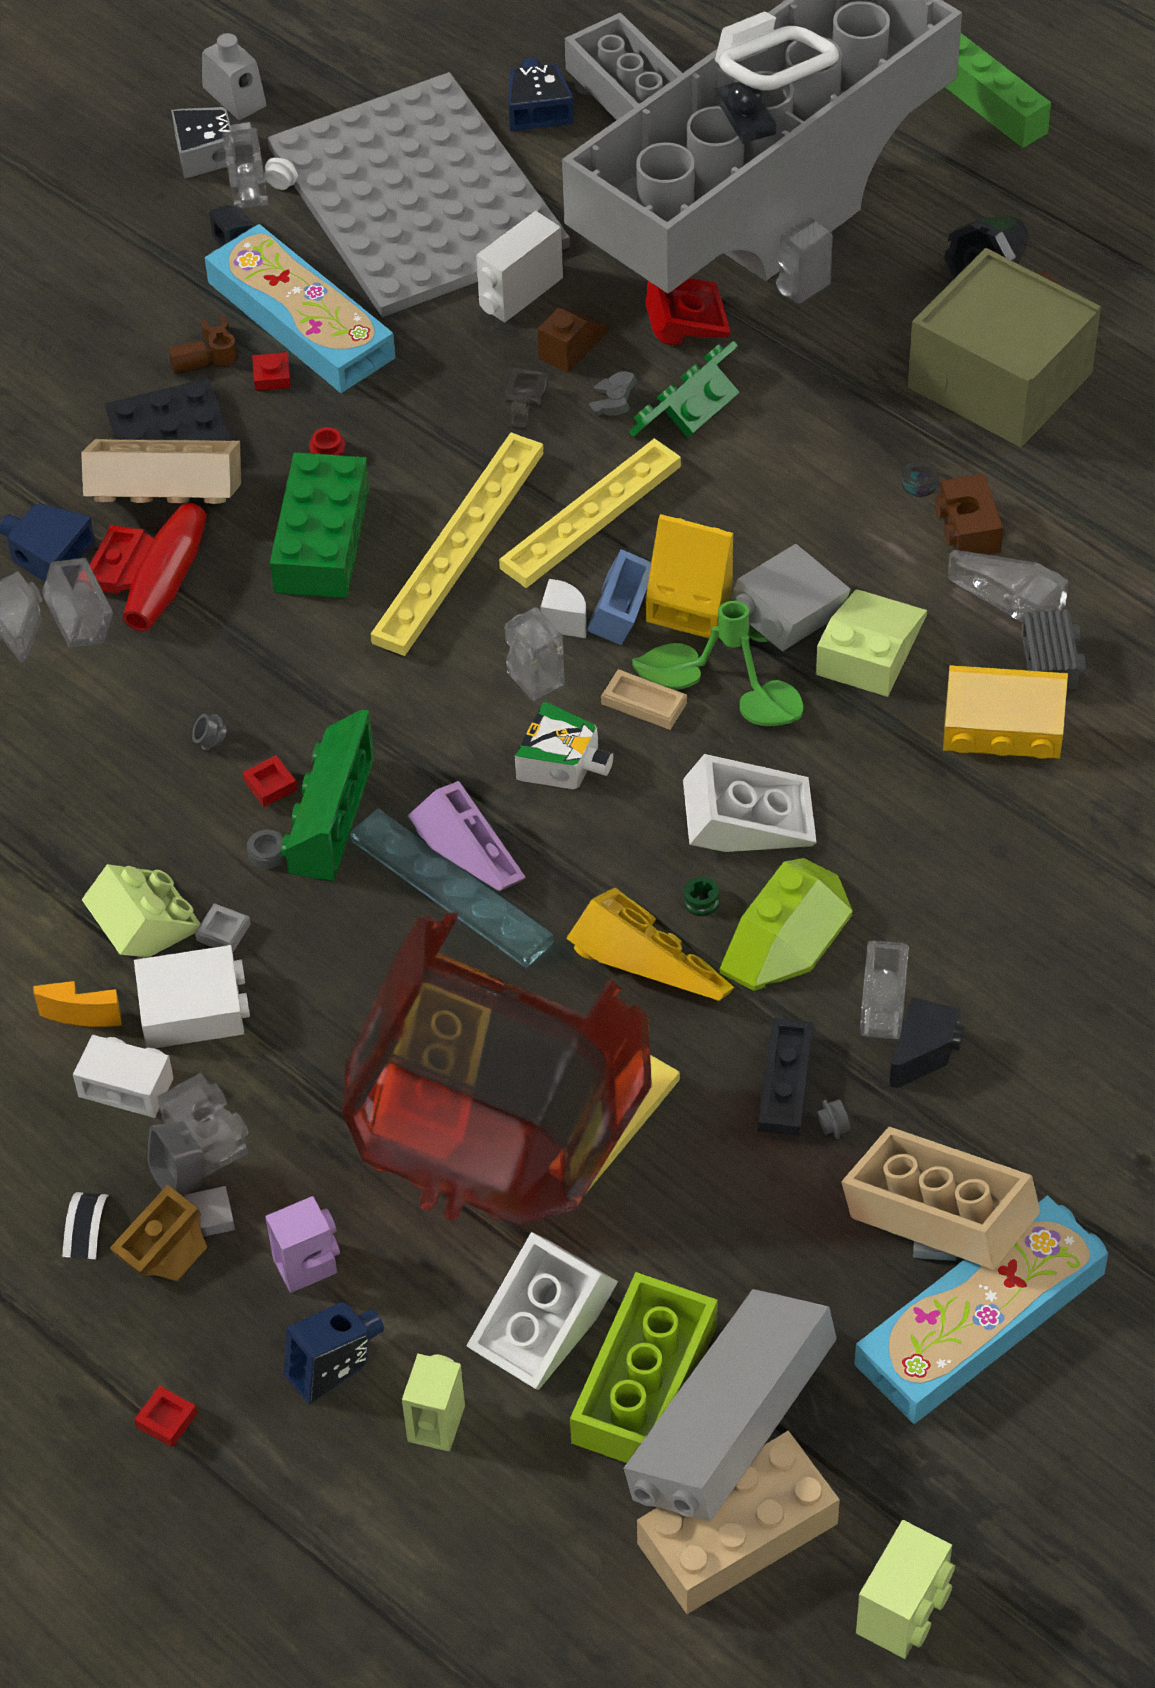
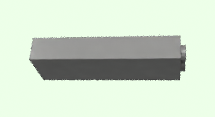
[623,1289,837,1522]

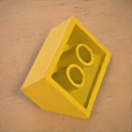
[943,665,1068,759]

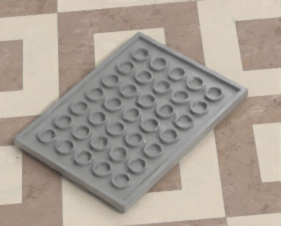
[267,72,570,317]

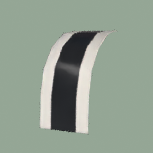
[62,1192,109,1259]

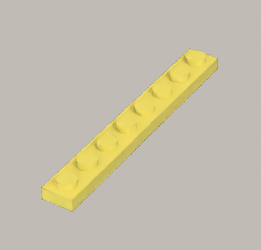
[371,433,544,656]

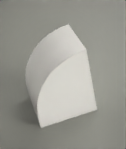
[541,579,587,638]

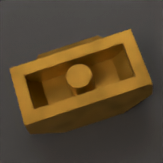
[110,1184,207,1281]

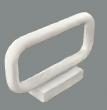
[715,12,839,90]

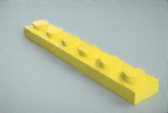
[499,439,681,588]

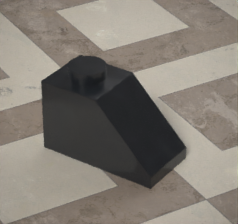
[889,997,965,1088]

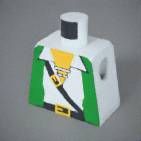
[515,701,613,789]

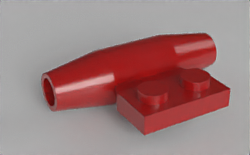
[82,503,207,632]

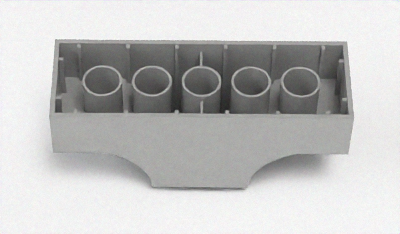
[562,0,962,293]

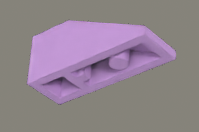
[408,781,526,891]

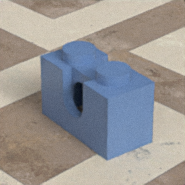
[586,549,651,645]

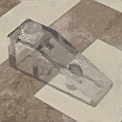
[947,550,1069,623]

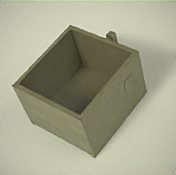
[908,248,1101,447]

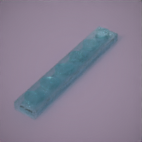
[351,808,553,968]

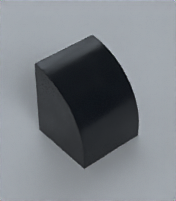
[209,205,256,247]

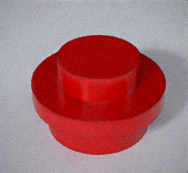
[309,427,346,456]

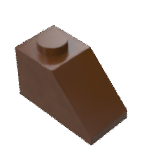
[538,307,609,373]

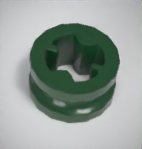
[683,877,720,916]

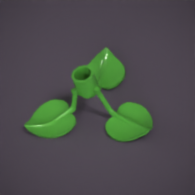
[632,601,803,726]

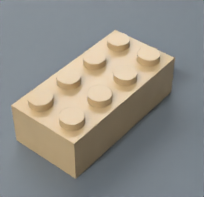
[81,439,241,504]
[842,1127,1040,1270]
[637,1431,840,1614]

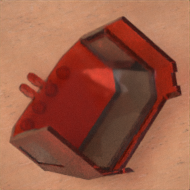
[342,912,652,1225]

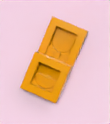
[33,981,122,1027]

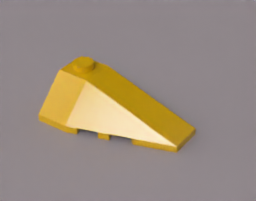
[566,888,734,1001]

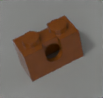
[934,474,1003,560]

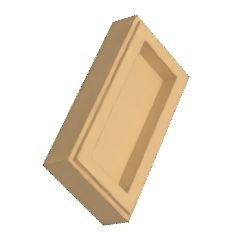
[601,669,687,730]

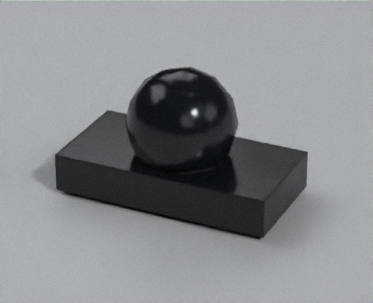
[715,81,776,144]

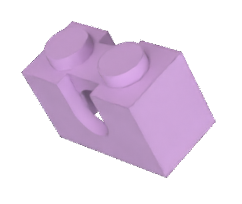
[265,1196,340,1293]

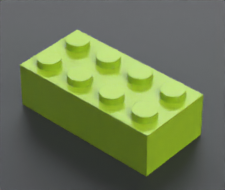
[570,1272,718,1463]

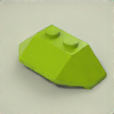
[720,858,853,991]

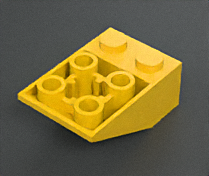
[646,514,733,641]

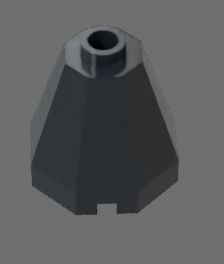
[944,215,1029,278]

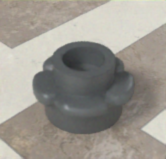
[192,714,226,751]
[817,1099,851,1139]

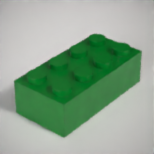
[270,452,369,598]

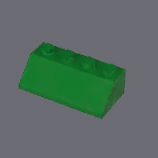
[281,709,374,881]

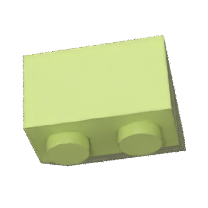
[816,589,927,697]

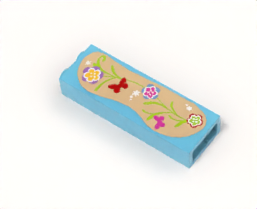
[204,224,396,393]
[854,1195,1108,1424]

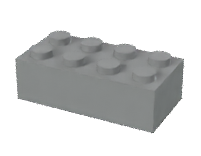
[565,13,682,120]

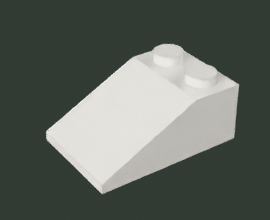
[683,754,816,852]
[467,1232,618,1390]

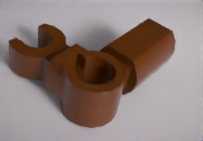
[168,316,237,374]

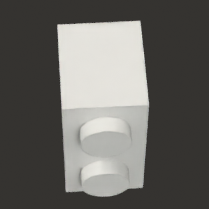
[73,1035,174,1118]

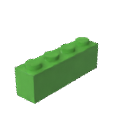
[945,33,1051,148]

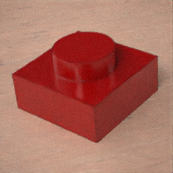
[252,352,291,391]
[243,755,297,807]
[134,1386,198,1448]

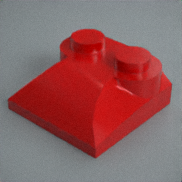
[645,278,731,345]

